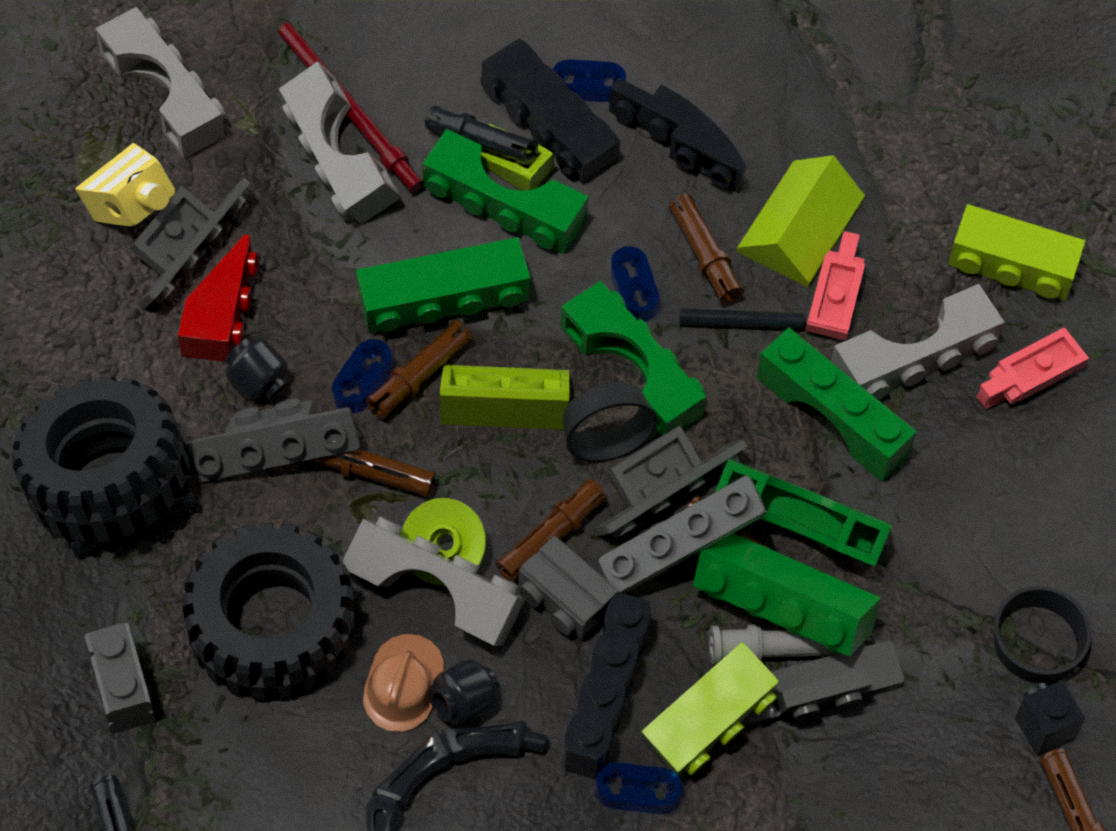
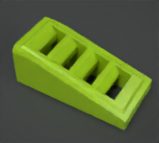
[482,124,554,190]

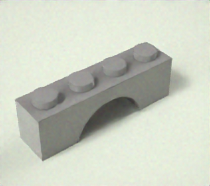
[95,7,226,159]
[279,61,401,224]
[831,284,1005,400]
[341,516,526,646]

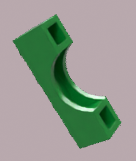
[422,129,589,254]
[560,280,706,437]
[756,327,917,482]
[715,458,892,566]

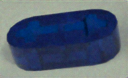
[553,59,627,102]
[610,246,659,322]
[332,339,392,413]
[595,763,682,814]

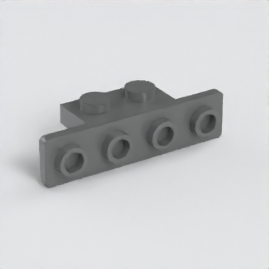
[129,178,250,309]
[185,399,360,483]
[594,426,748,538]
[599,476,767,594]
[740,640,904,726]

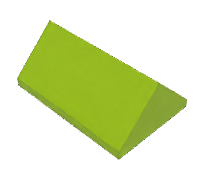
[736,155,865,288]
[440,365,569,430]

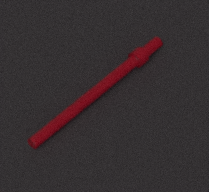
[278,22,424,193]

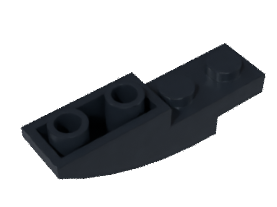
[609,78,746,194]

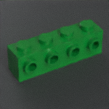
[356,237,530,333]
[693,533,881,657]

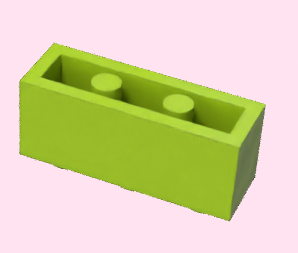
[948,204,1086,301]
[641,641,779,778]

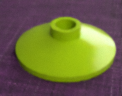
[401,498,486,585]

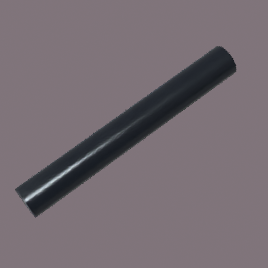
[679,308,804,329]

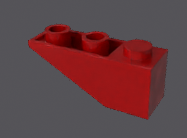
[178,235,259,362]

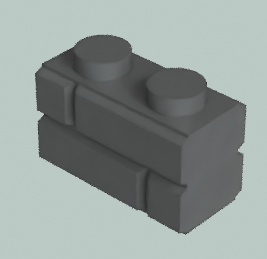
[518,536,619,641]
[84,623,155,733]

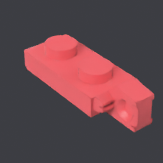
[806,231,865,341]
[976,328,1090,409]

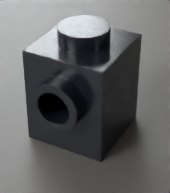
[1015,680,1085,756]

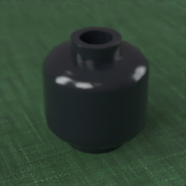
[225,338,288,401]
[430,660,498,726]

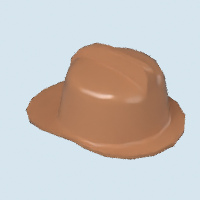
[363,634,444,732]

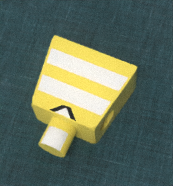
[75,143,176,227]

